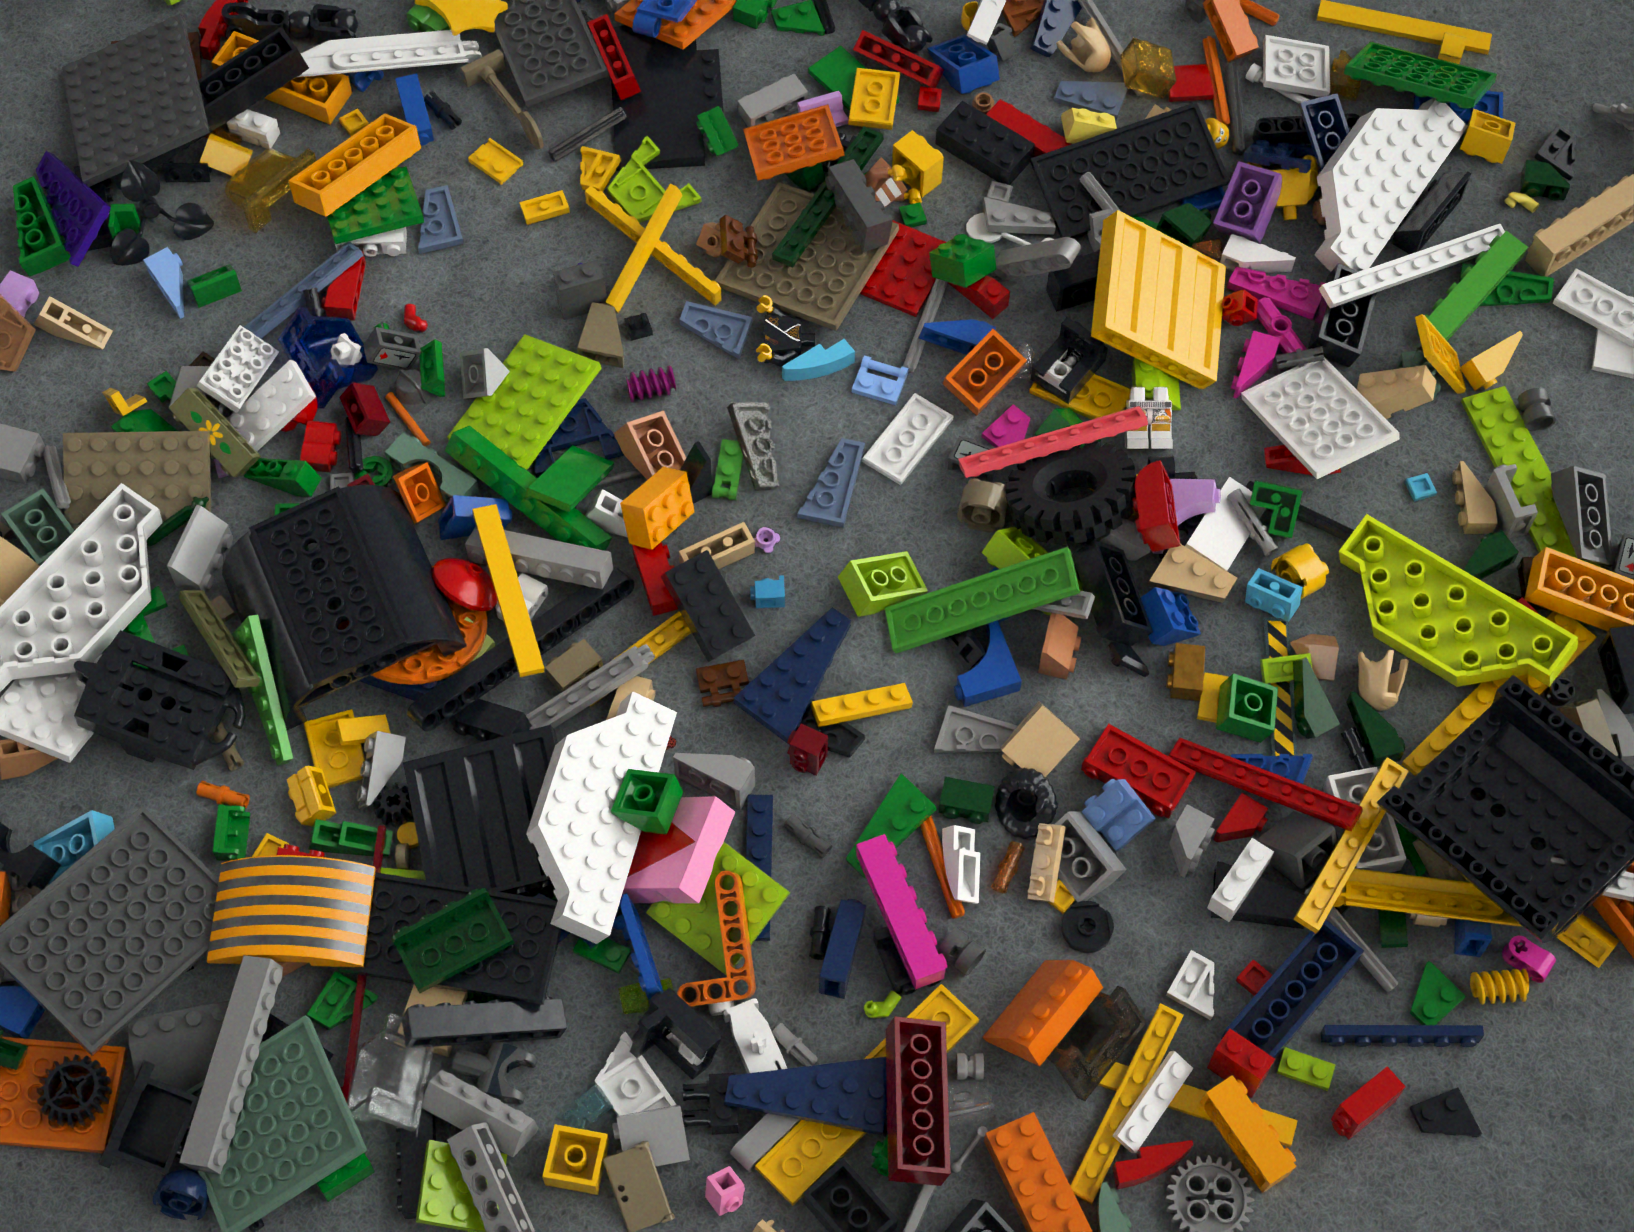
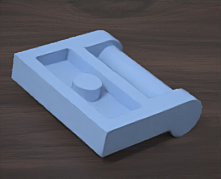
[852,355,909,405]

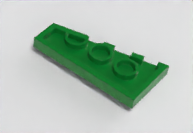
[1459,263,1554,306]

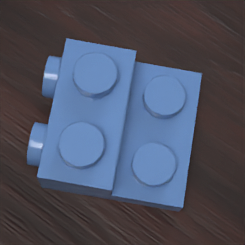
[1082,779,1156,851]

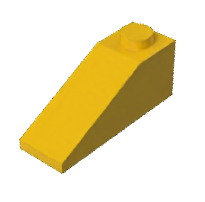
[1460,331,1523,391]

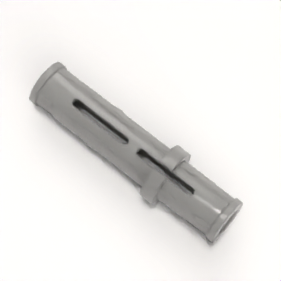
[1227,489,1279,557]

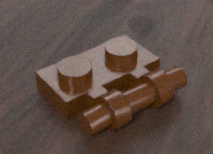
[719,214,758,268]
[696,659,749,707]

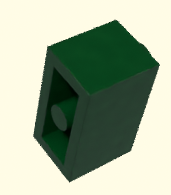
[938,777,995,824]

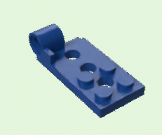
[633,0,697,38]
[612,893,664,1000]

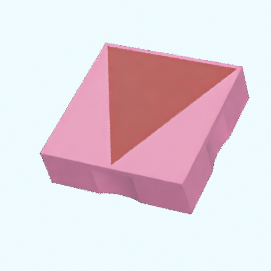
[621,796,735,903]

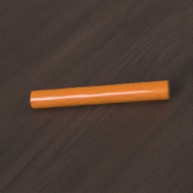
[385,392,431,447]

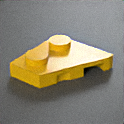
[580,146,621,192]

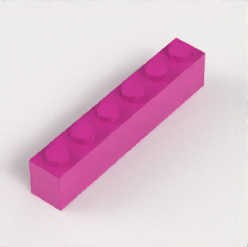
[856,834,948,990]

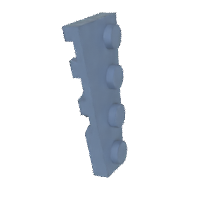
[797,438,865,528]

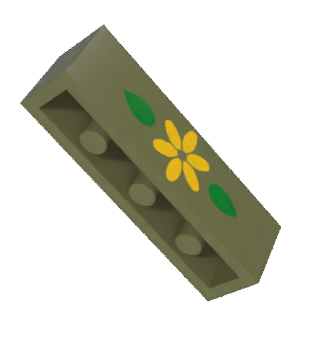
[169,387,261,477]

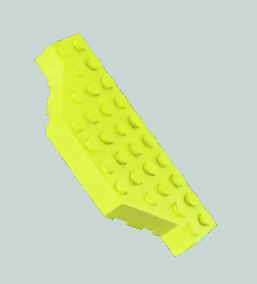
[1339,514,1578,687]

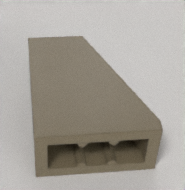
[577,302,625,368]
[1556,699,1618,756]

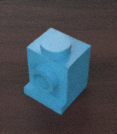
[750,575,785,608]

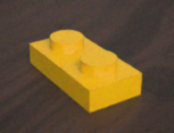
[519,190,570,225]

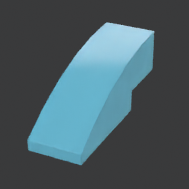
[782,339,855,381]

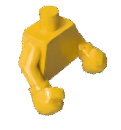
[1247,155,1319,221]

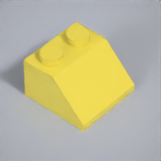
[1061,108,1117,144]

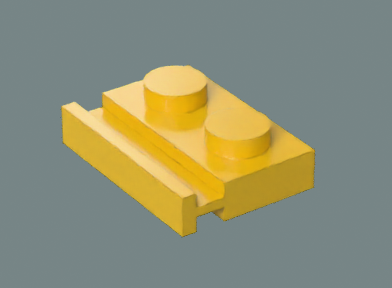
[468,138,523,185]

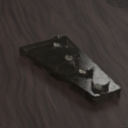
[727,403,779,491]

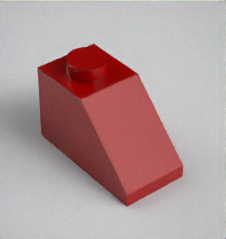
[1213,793,1268,843]

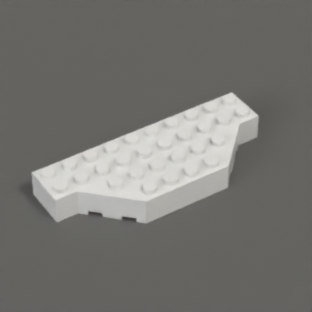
[1315,98,1468,272]
[0,483,163,692]
[526,692,677,944]

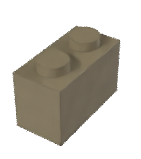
[545,639,603,693]

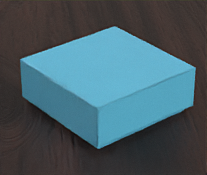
[1405,473,1437,502]

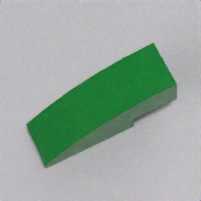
[308,819,393,856]

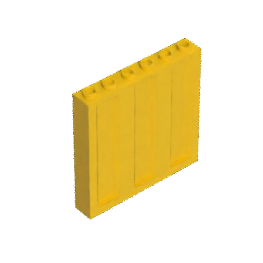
[1091,210,1226,389]

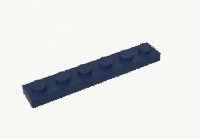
[746,795,773,941]
[1320,1025,1484,1047]

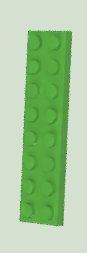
[885,547,1080,653]

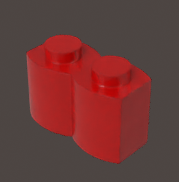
[300,421,341,473]

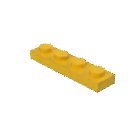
[811,683,913,727]

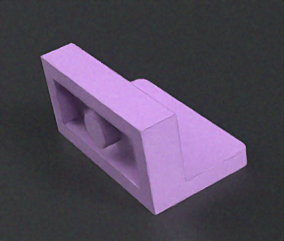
[797,91,849,127]

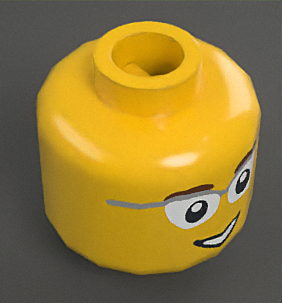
[1205,118,1229,150]

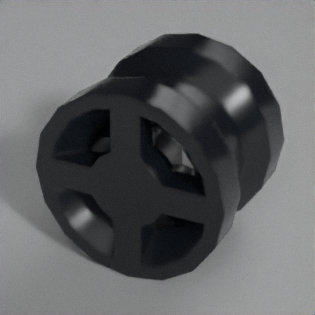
[1545,677,1575,706]

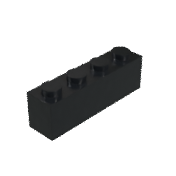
[395,1105,436,1219]

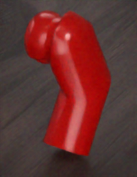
[404,304,428,332]

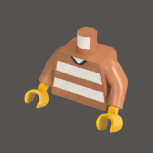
[864,157,922,207]

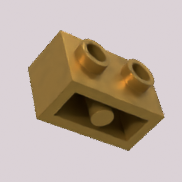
[1166,643,1205,701]

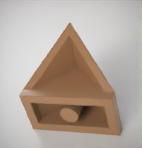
[1290,634,1339,681]

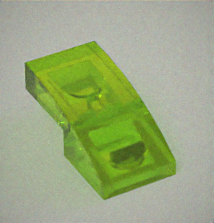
[618,978,675,1014]

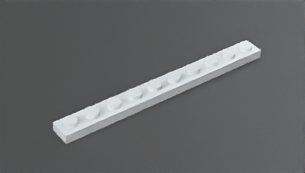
[1319,224,1505,308]

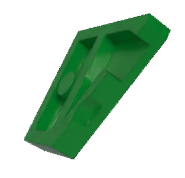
[1410,961,1466,1025]
[307,971,379,1030]

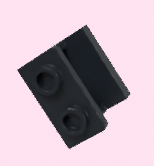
[873,923,942,995]

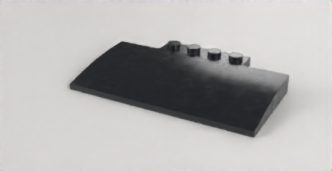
[611,25,724,171]

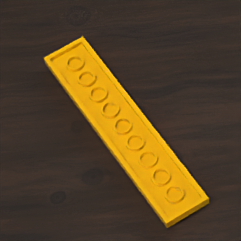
[1401,611,1597,776]
[755,984,979,1206]

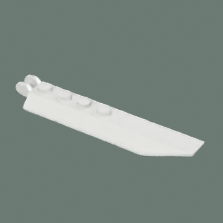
[297,30,482,77]

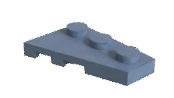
[1054,81,1130,120]
[418,185,464,254]
[679,301,752,359]

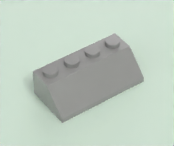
[421,1070,539,1157]

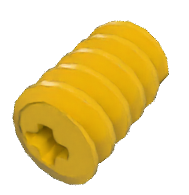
[1470,968,1529,1005]

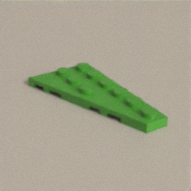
[232,615,293,766]

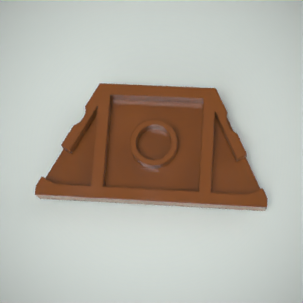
[1001,0,1044,37]

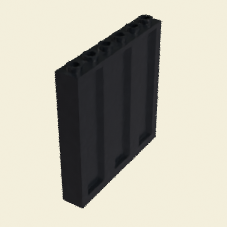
[403,725,558,896]

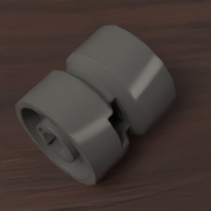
[1518,388,1556,431]
[937,927,986,976]

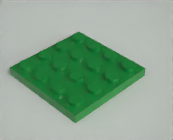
[327,166,424,245]

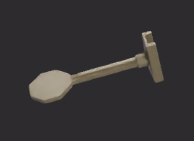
[461,49,544,149]

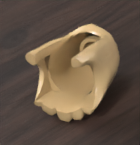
[1056,17,1111,72]
[1358,650,1409,711]

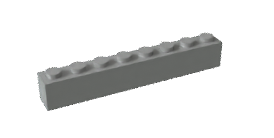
[179,955,284,1174]

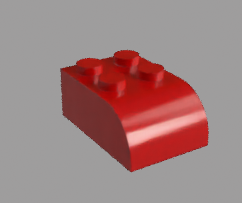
[1133,460,1181,552]

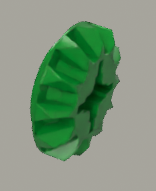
[355,456,393,487]

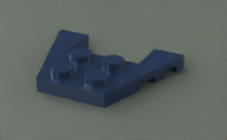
[1244,140,1315,173]
[535,398,625,478]

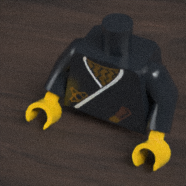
[756,295,815,367]

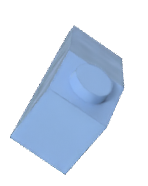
[143,247,184,319]

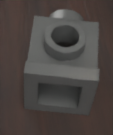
[987,23,1017,61]

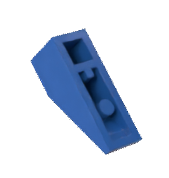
[919,319,996,355]

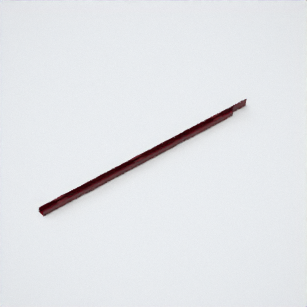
[340,826,386,1104]

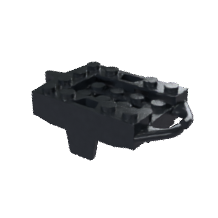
[74,630,246,770]

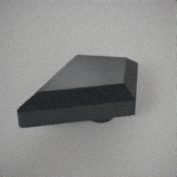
[1108,642,1150,677]

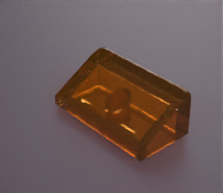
[1192,239,1223,258]

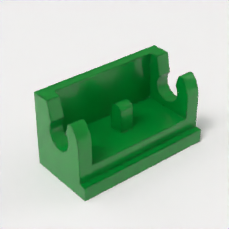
[213,804,251,861]

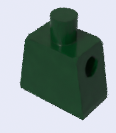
[1156,203,1212,249]

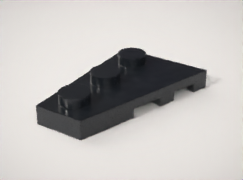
[795,700,865,757]

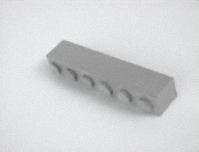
[465,526,613,589]

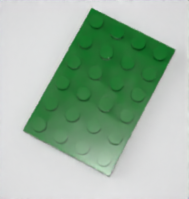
[1344,42,1497,109]

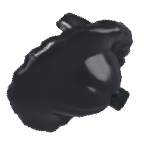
[995,767,1058,839]

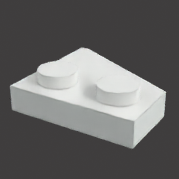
[1166,950,1214,1020]

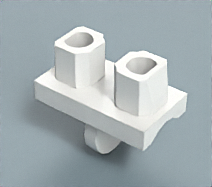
[324,333,362,381]

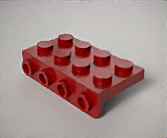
[1081,723,1196,819]

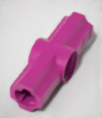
[1257,297,1307,354]

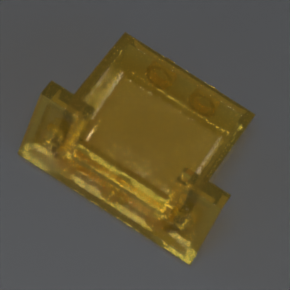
[225,148,317,234]

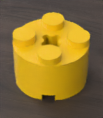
[1271,543,1329,599]

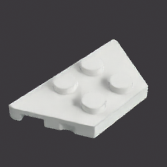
[595,1032,683,1116]

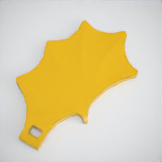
[414,0,508,36]

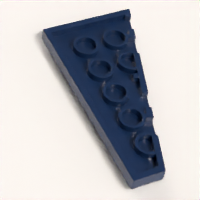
[734,607,851,743]
[724,1057,887,1135]

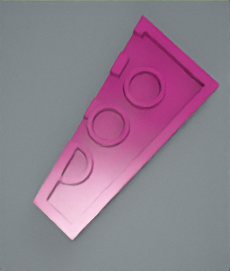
[1227,267,1325,320]

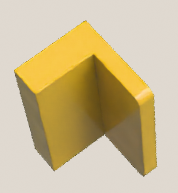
[200,133,253,179]
[102,388,147,416]
[1557,914,1619,968]

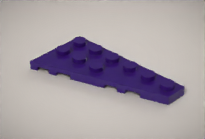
[36,151,111,267]

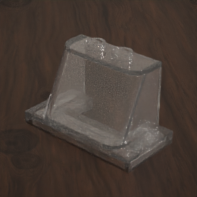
[347,1013,434,1132]

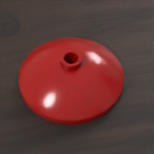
[432,558,498,611]

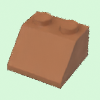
[1038,613,1081,680]

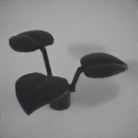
[111,160,214,266]

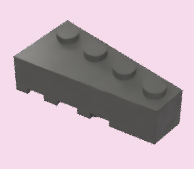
[825,159,893,252]

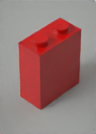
[1207,1028,1275,1098]
[1331,1066,1406,1140]

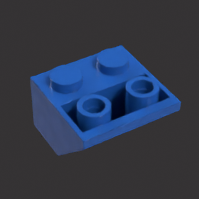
[1140,587,1201,646]

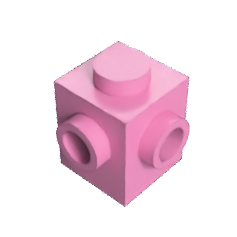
[705,1166,745,1216]

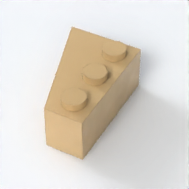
[1357,365,1436,419]
[1148,544,1237,603]

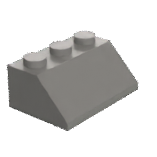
[167,505,233,592]
[1033,811,1127,902]

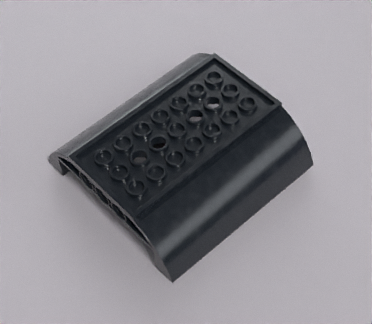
[222,485,467,730]
[1377,675,1634,943]

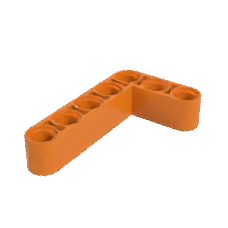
[677,871,756,1007]

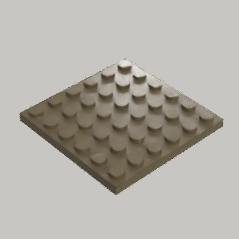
[715,182,899,331]

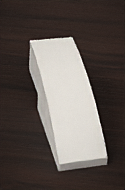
[942,825,980,904]

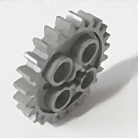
[1165,1155,1255,1232]

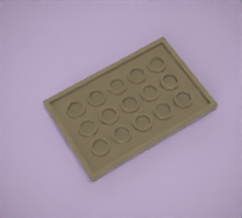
[63,431,211,529]

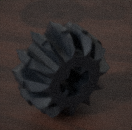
[373,783,414,828]

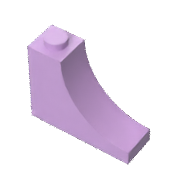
[1153,479,1221,554]

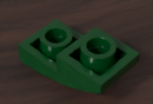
[1378,910,1408,948]

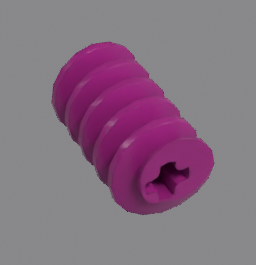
[626,365,676,402]

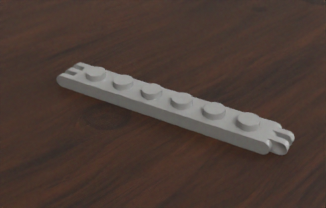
[526,644,655,730]

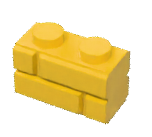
[286,766,336,827]

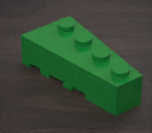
[13,176,71,277]

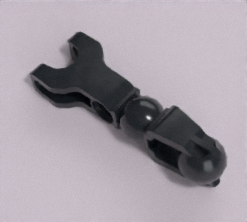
[858,0,932,52]
[221,2,358,44]

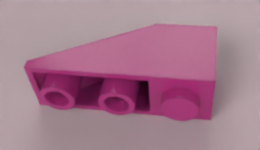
[1231,331,1280,399]

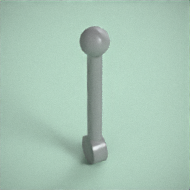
[951,1126,988,1173]

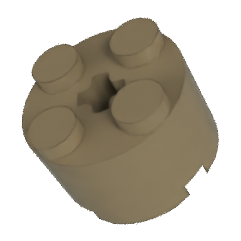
[957,478,1008,533]

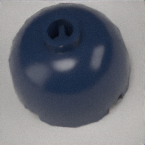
[153,1169,210,1220]

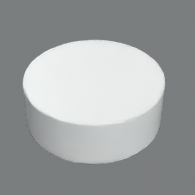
[708,1001,735,1016]

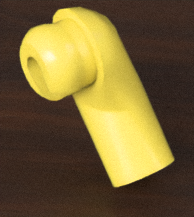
[1504,192,1540,213]

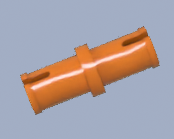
[196,780,250,808]

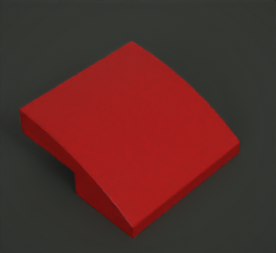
[1163,64,1214,102]

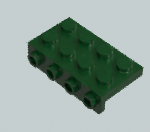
[391,888,514,993]

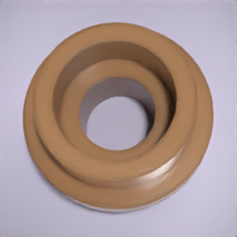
[972,92,994,114]

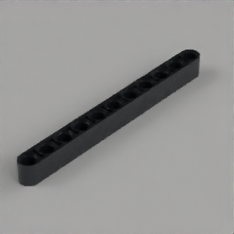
[407,567,635,732]

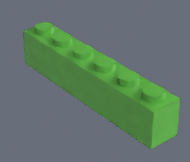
[1417,231,1528,341]

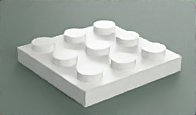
[1263,35,1330,97]

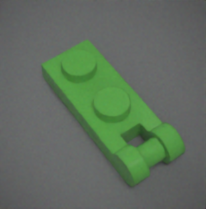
[712,439,746,501]

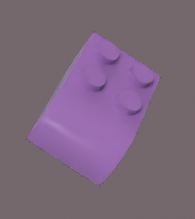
[1213,161,1282,244]

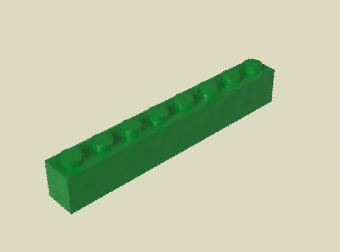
[445,425,612,551]

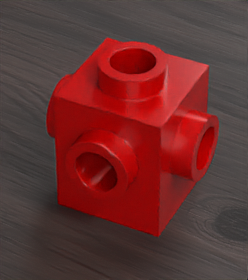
[1222,289,1258,326]

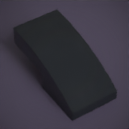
[945,629,986,671]

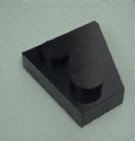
[1534,124,1576,180]
[1409,1087,1482,1137]

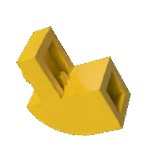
[1438,32,1467,64]

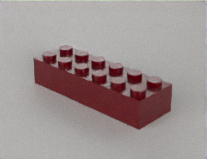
[886,1016,951,1186]

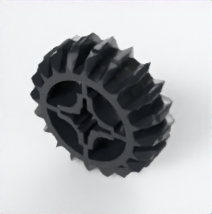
[37,1054,112,1128]

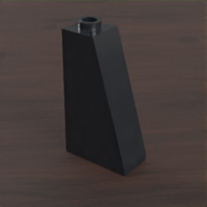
[1211,861,1306,929]

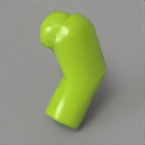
[864,990,902,1019]

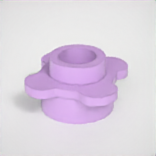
[753,527,780,553]

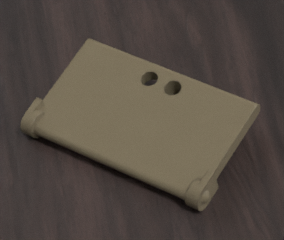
[603,1141,675,1232]

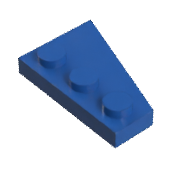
[1231,754,1313,784]

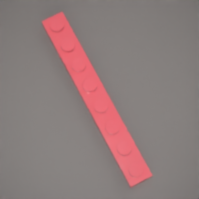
[958,406,1148,478]

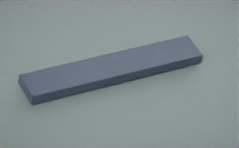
[244,242,364,339]

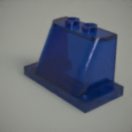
[278,307,378,408]

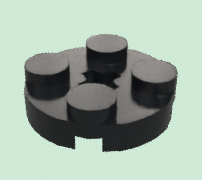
[1061,901,1114,953]

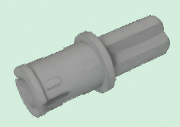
[772,1023,818,1067]

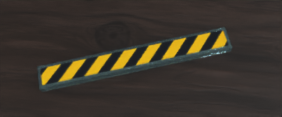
[1263,618,1297,756]

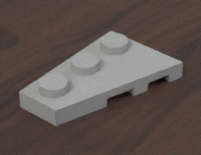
[983,197,1056,235]
[934,705,1018,753]

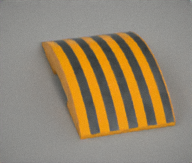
[207,855,376,967]

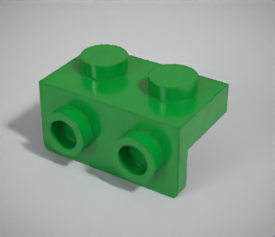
[696,106,739,156]

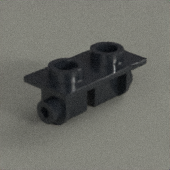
[162,161,212,182]

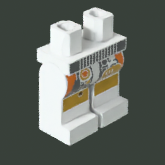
[1124,387,1173,449]

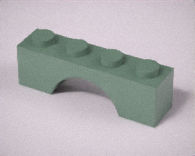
[385,433,479,502]

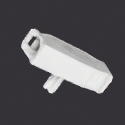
[723,998,787,1073]

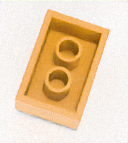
[620,467,695,550]

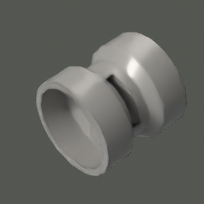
[956,1053,984,1080]

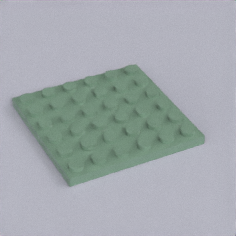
[184,1015,367,1232]

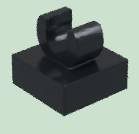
[624,313,653,341]

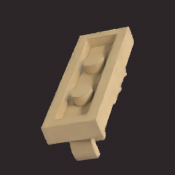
[1027,823,1066,903]

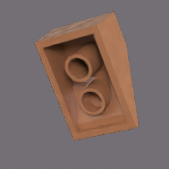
[614,410,686,480]

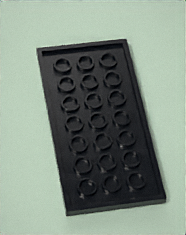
[1030,102,1230,238]
[338,872,562,1005]

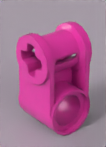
[1502,936,1556,983]

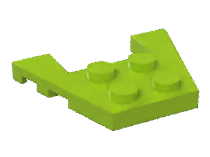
[607,136,702,223]

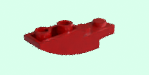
[198,0,248,60]

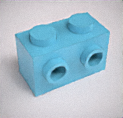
[1245,568,1302,622]

